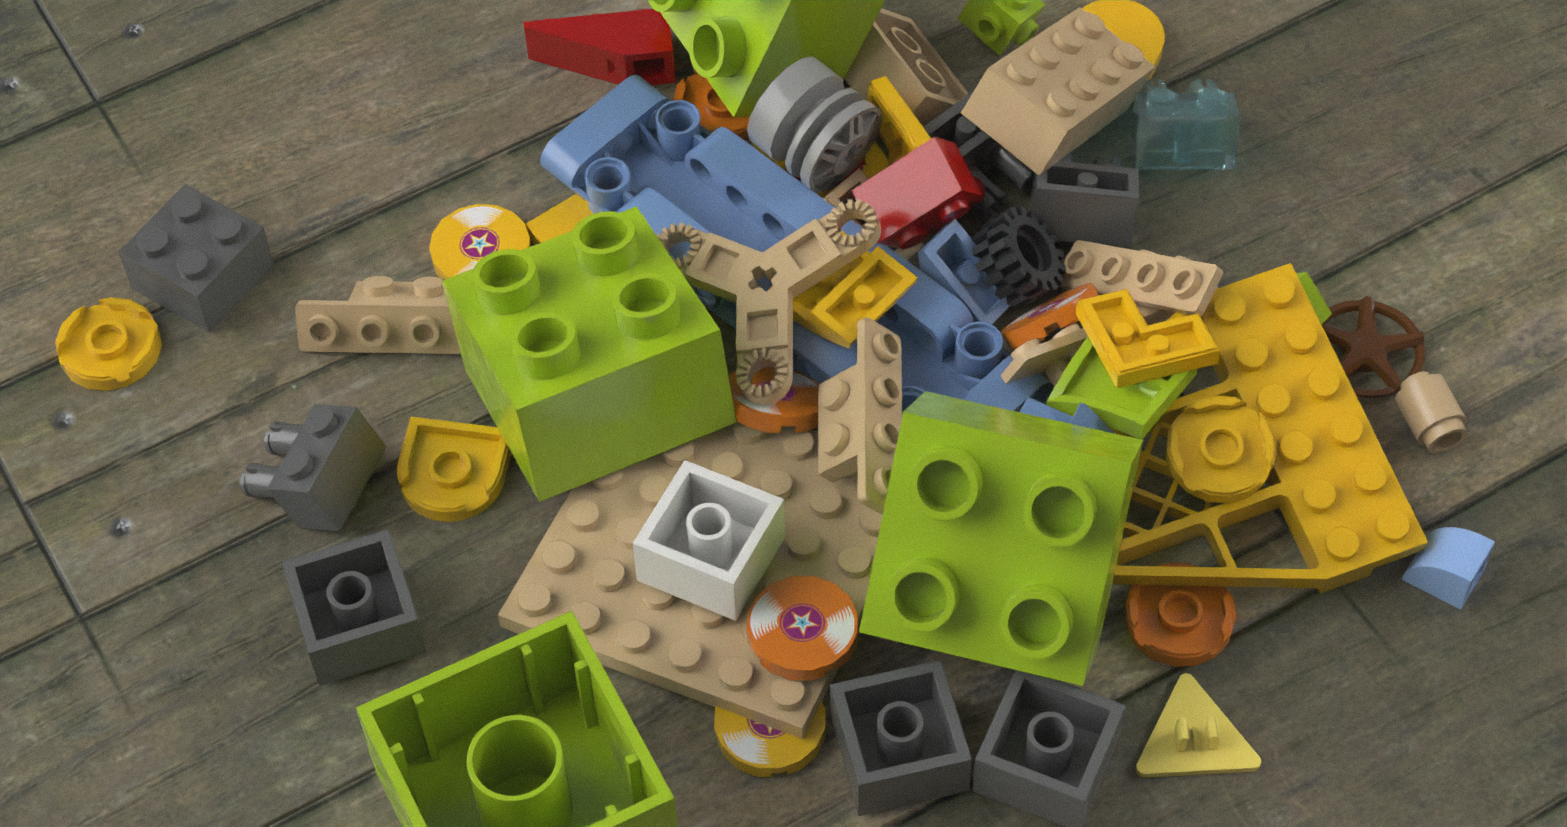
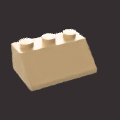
[845,8,969,127]

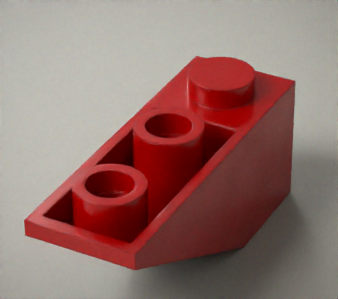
[523,9,676,85]

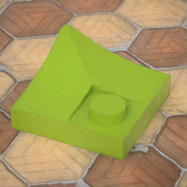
[1046,337,1197,440]

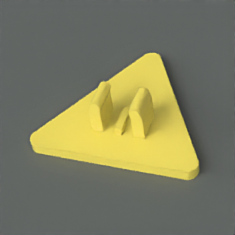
[1136,673,1261,778]

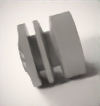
[747,56,883,193]

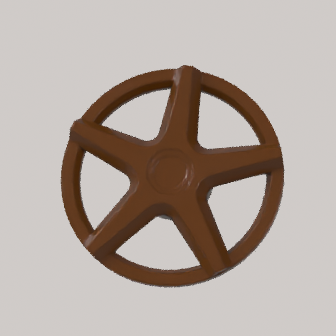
[1322,296,1425,398]

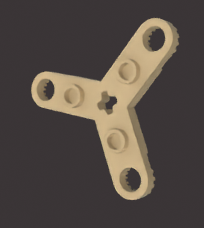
[656,199,881,405]

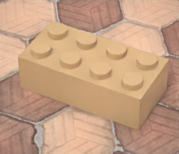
[961,7,1155,176]

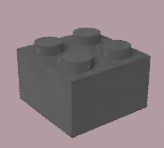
[119,184,274,333]
[281,529,426,686]
[830,660,972,816]
[973,670,1126,827]

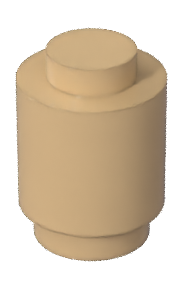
[1395,371,1468,454]

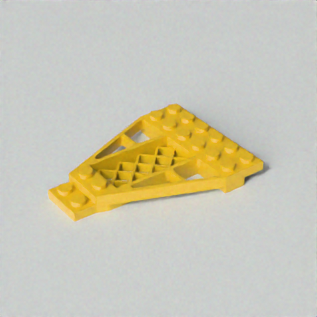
[1109,263,1428,594]

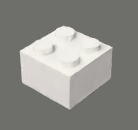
[632,460,786,621]

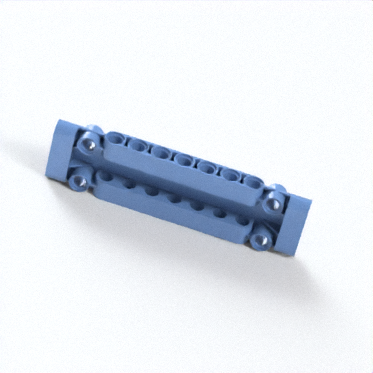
[540,75,1053,415]

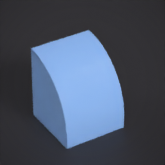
[1401,527,1495,610]

